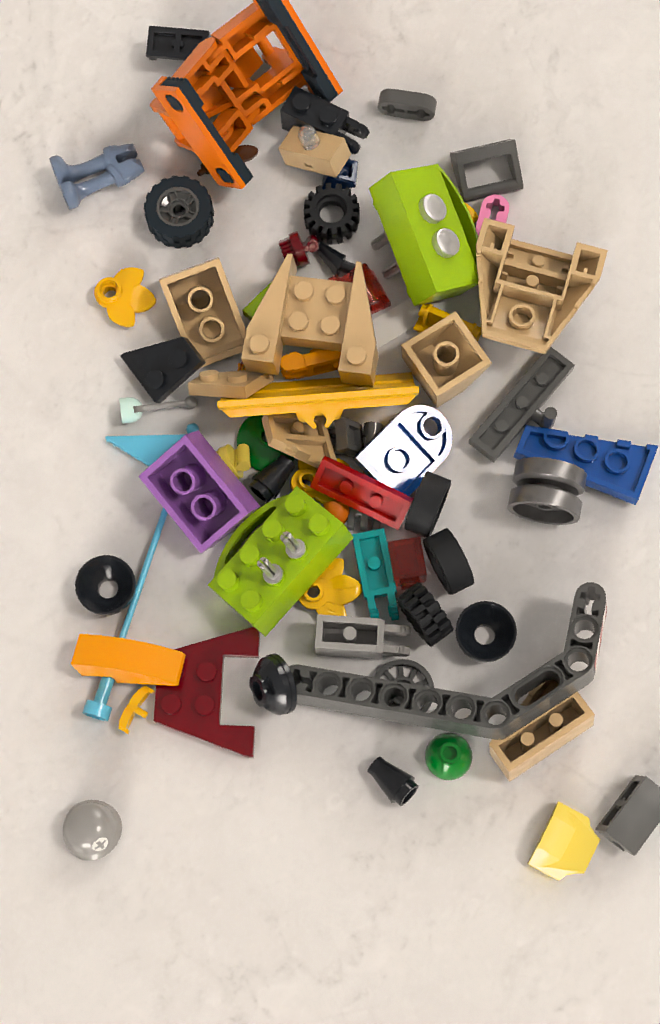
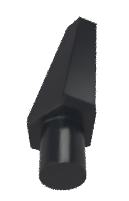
[317,241,356,277]

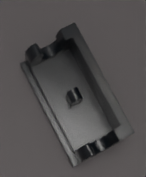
[146,26,211,61]

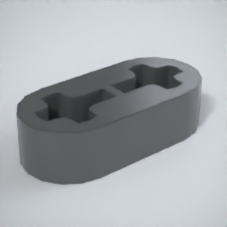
[377,88,437,121]

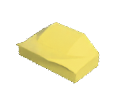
[527,801,600,881]

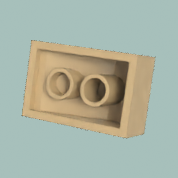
[159,257,246,368]

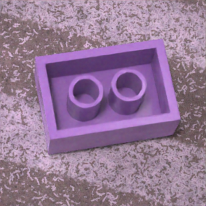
[138,430,261,553]

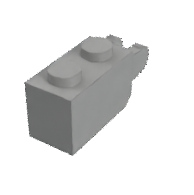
[315,614,411,659]

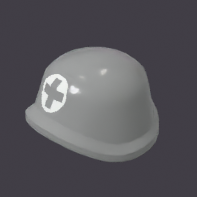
[63,800,122,860]

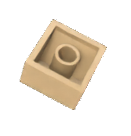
[401,311,492,408]

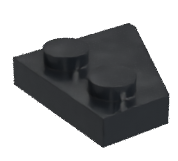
[120,337,206,403]

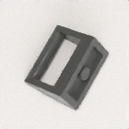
[450,139,523,202]

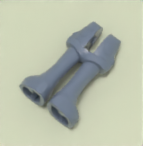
[49,144,144,210]

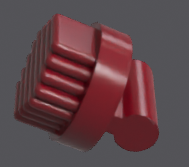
[279,231,319,267]

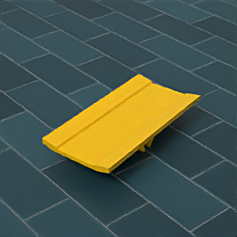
[217,372,419,429]

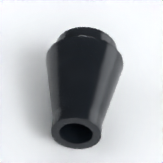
[249,454,296,503]
[367,756,419,806]

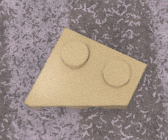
[188,370,274,399]
[261,413,337,468]

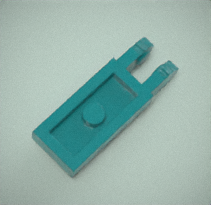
[352,528,399,621]

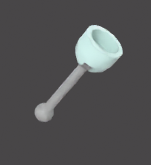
[119,396,197,424]

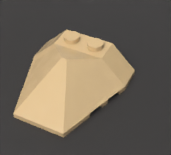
[476,218,608,354]

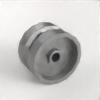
[507,457,587,525]

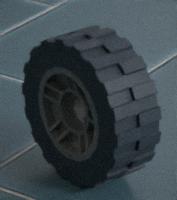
[144,175,214,249]

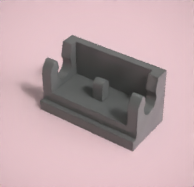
[595,775,660,856]

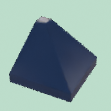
[321,159,358,190]

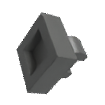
[328,417,364,458]

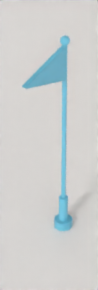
[82,423,199,721]

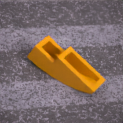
[71,634,186,686]

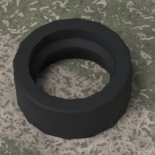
[404,471,451,538]
[423,528,474,595]

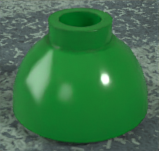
[425,733,472,780]

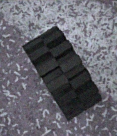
[303,183,360,245]
[396,582,453,647]

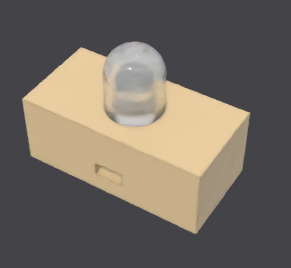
[278,125,351,178]

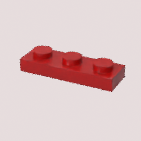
[310,455,414,530]

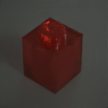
[387,537,427,590]

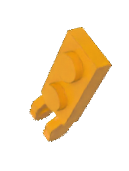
[280,349,341,381]

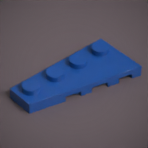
[513,425,658,505]

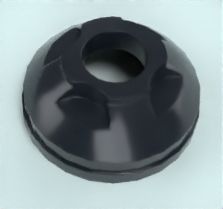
[75,555,136,616]
[455,601,517,663]
[249,653,297,715]

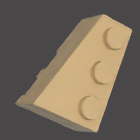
[489,680,595,782]

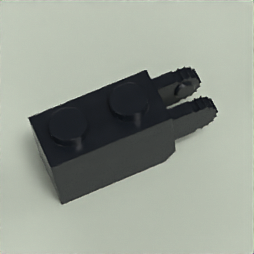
[280,86,370,154]

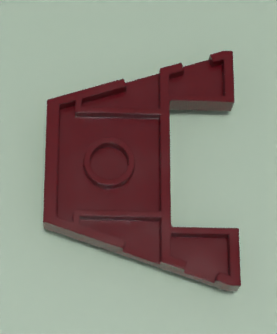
[153,627,260,758]

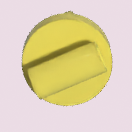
[216,444,251,479]

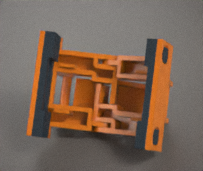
[150,0,343,189]

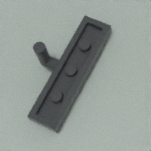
[469,347,575,463]

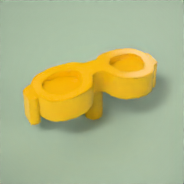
[119,685,155,735]

